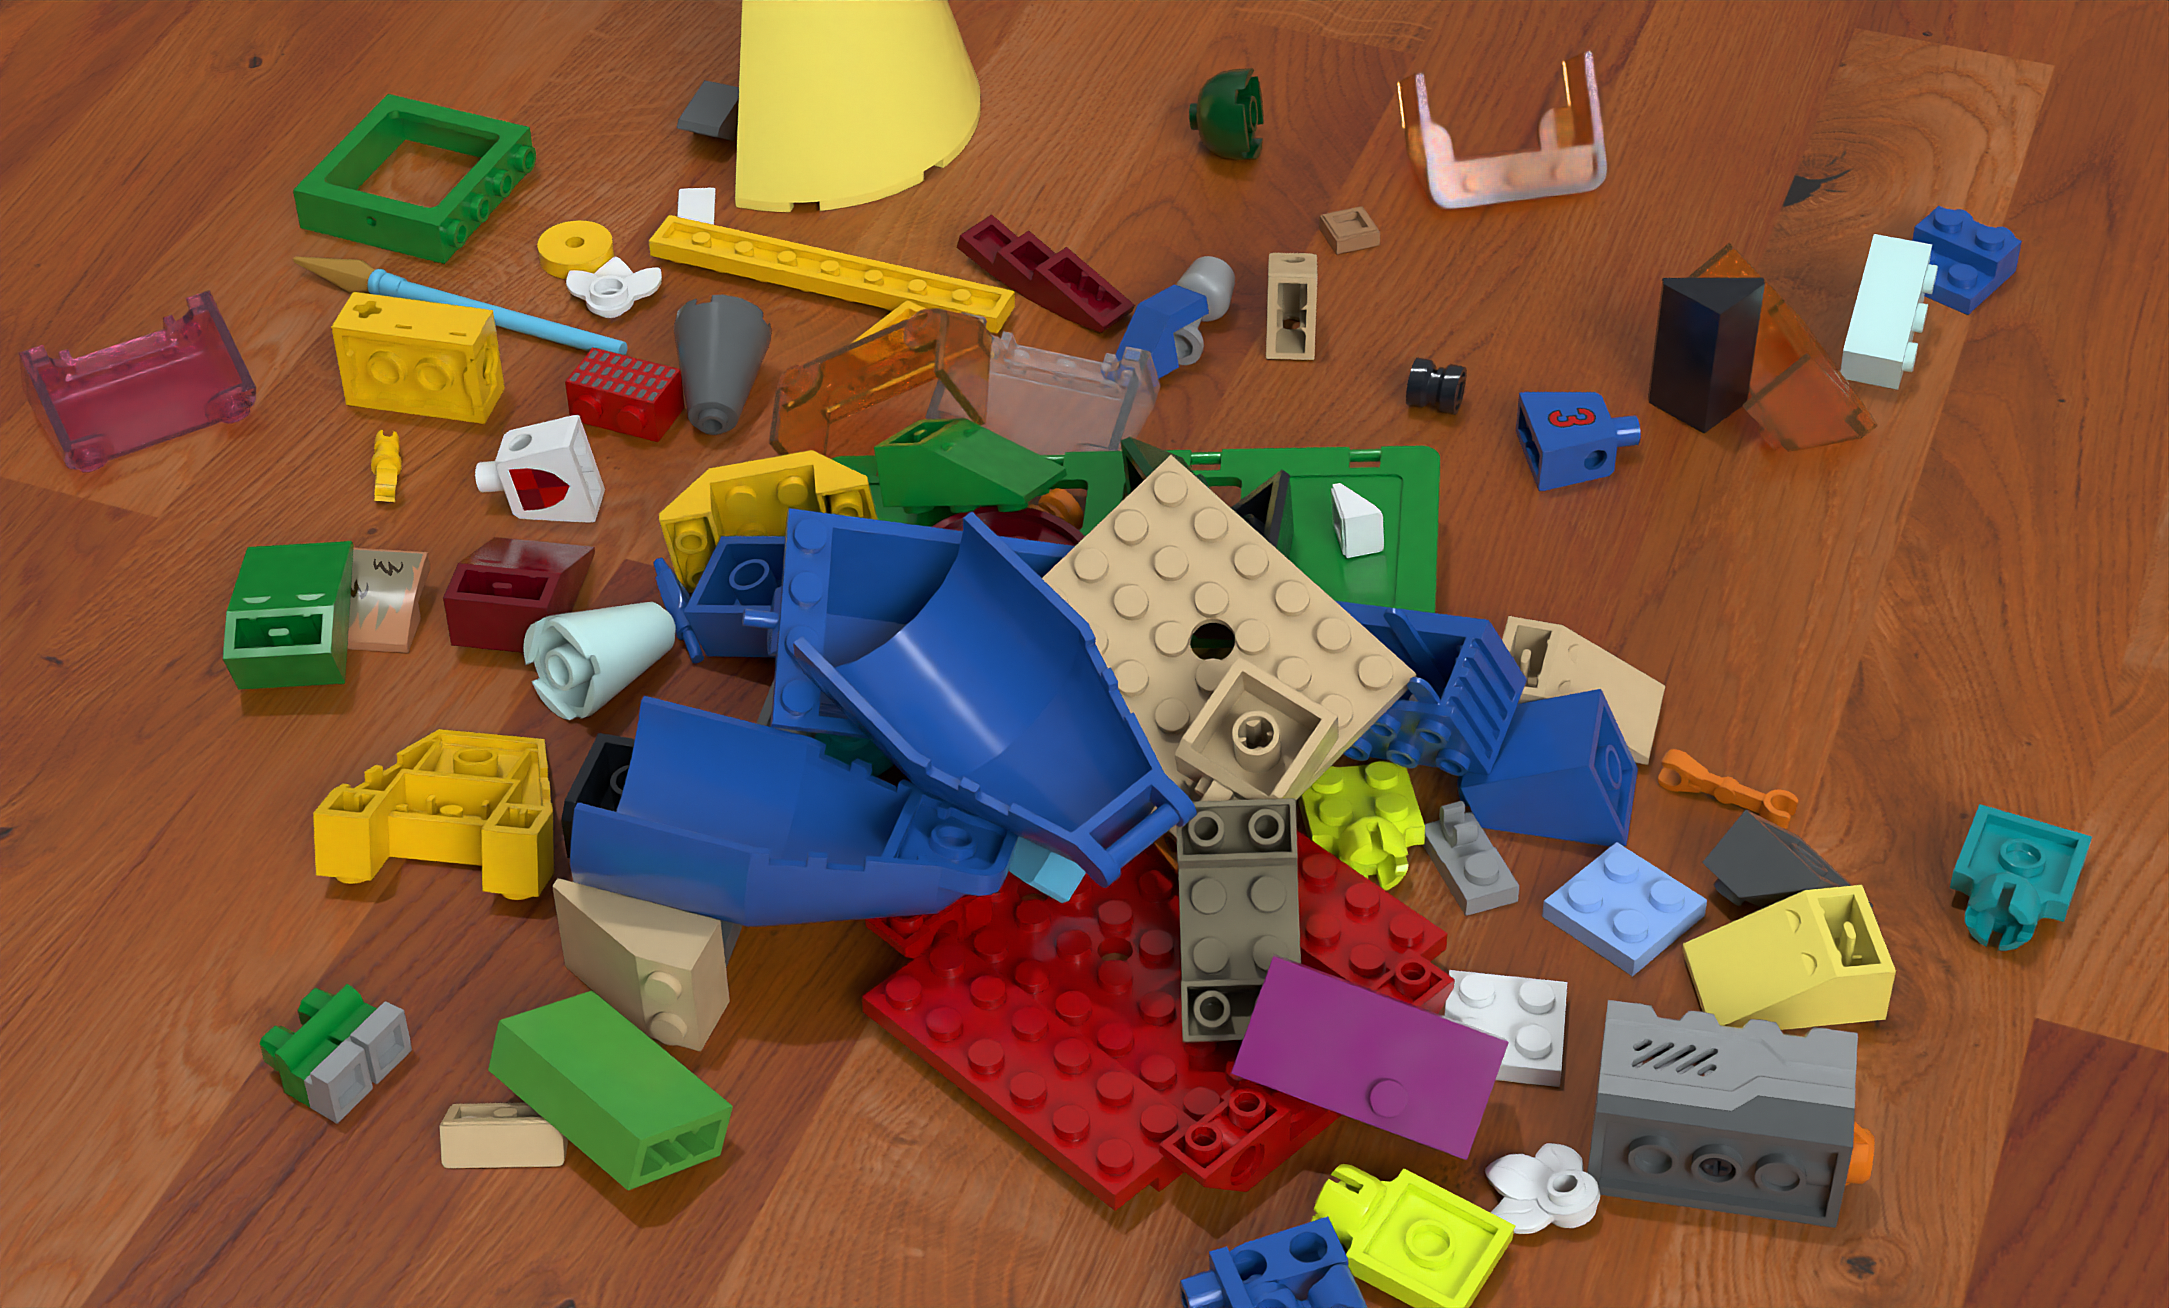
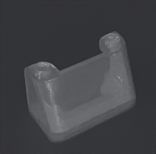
[925,312,1160,455]

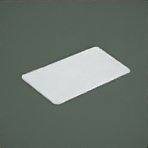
[677,188,715,225]

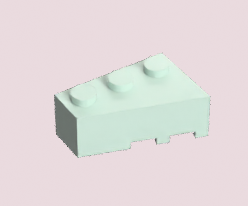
[1840,234,1938,390]

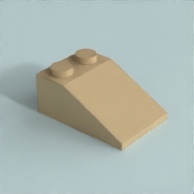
[553,878,730,1051]

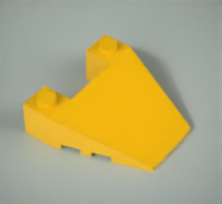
[313,729,554,900]

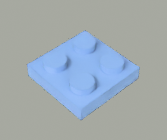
[1542,842,1707,976]

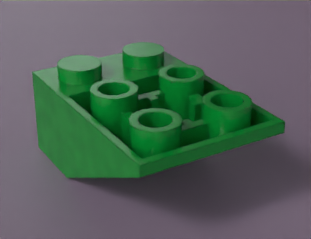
[874,418,1067,514]
[223,541,354,690]

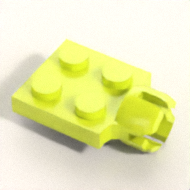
[1298,761,1425,891]
[1312,1164,1516,1308]

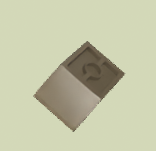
[1176,798,1301,1043]

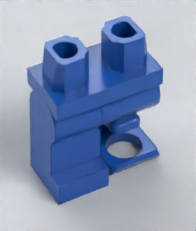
[1179,1216,1368,1308]

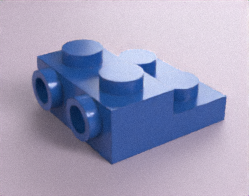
[1912,206,2022,315]

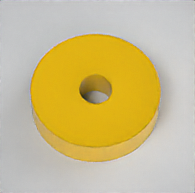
[537,220,614,279]

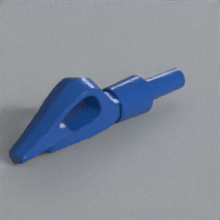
[653,557,704,663]

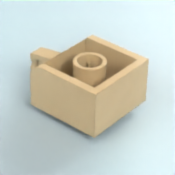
[1175,656,1339,801]

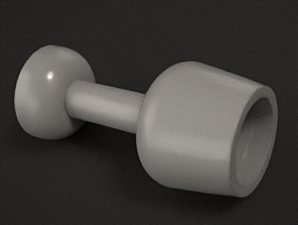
[1173,256,1235,365]

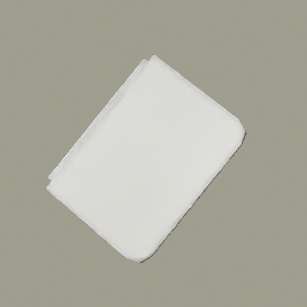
[1331,483,1384,558]

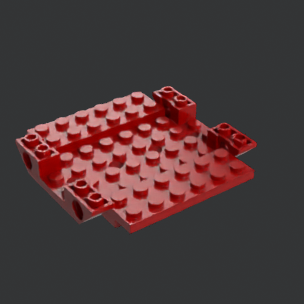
[862,831,1455,1211]

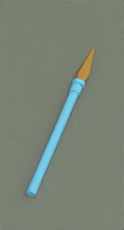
[293,256,627,356]

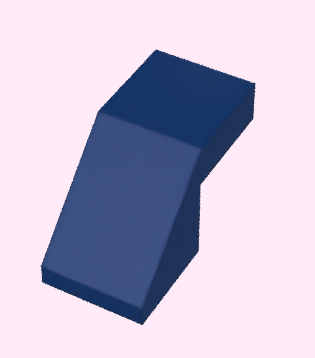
[1110,284,1209,387]

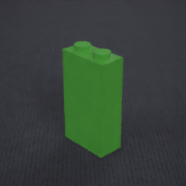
[488,991,733,1190]

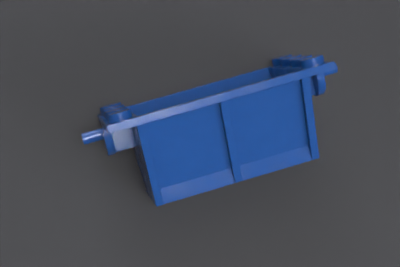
[742,508,1075,739]

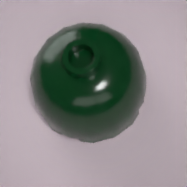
[1189,68,1264,160]

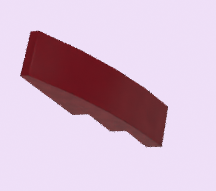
[956,214,1135,333]

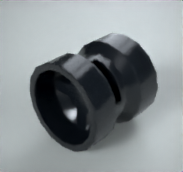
[1406,357,1467,415]

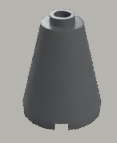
[673,294,772,435]

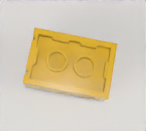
[331,292,505,424]

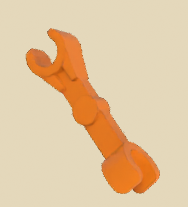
[1658,749,1798,829]

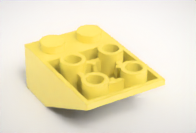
[1682,885,1896,1030]

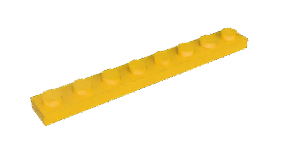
[649,215,1015,333]

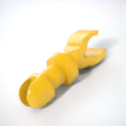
[371,430,402,502]

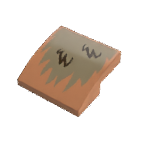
[347,548,430,653]

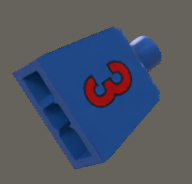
[1516,392,1641,491]

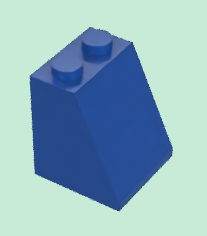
[1457,689,1638,847]

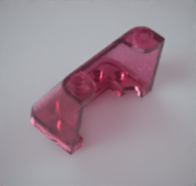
[19,290,256,472]

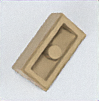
[439,1103,568,1168]

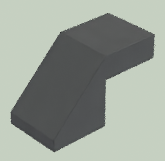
[677,80,739,141]

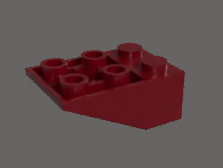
[443,537,595,653]

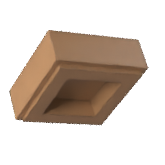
[1319,206,1380,254]

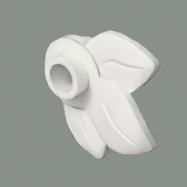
[566,257,662,318]
[1485,1143,1600,1234]

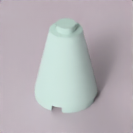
[523,602,676,720]

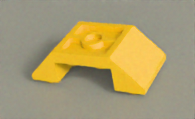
[659,450,878,593]

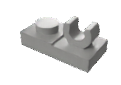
[1423,801,1519,916]

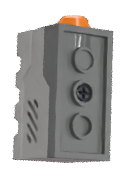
[1587,1000,1875,1228]

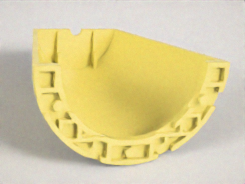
[735,0,980,212]

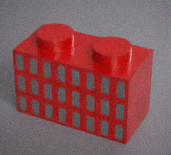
[565,348,685,442]

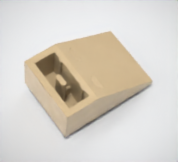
[1502,616,1665,765]

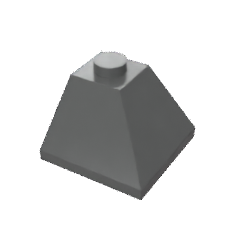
[1702,810,1874,909]

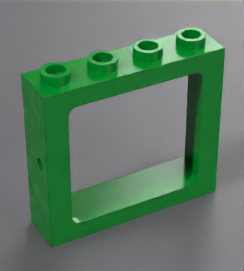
[293,94,536,264]

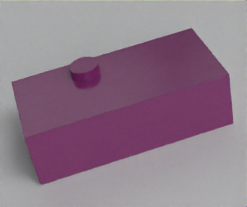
[1231,954,1509,1160]

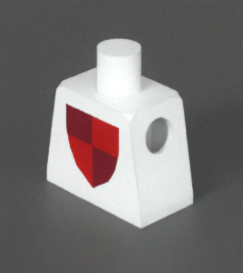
[475,415,605,523]

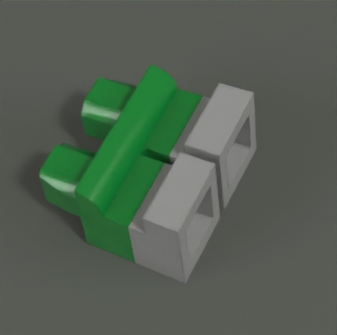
[259,984,412,1124]

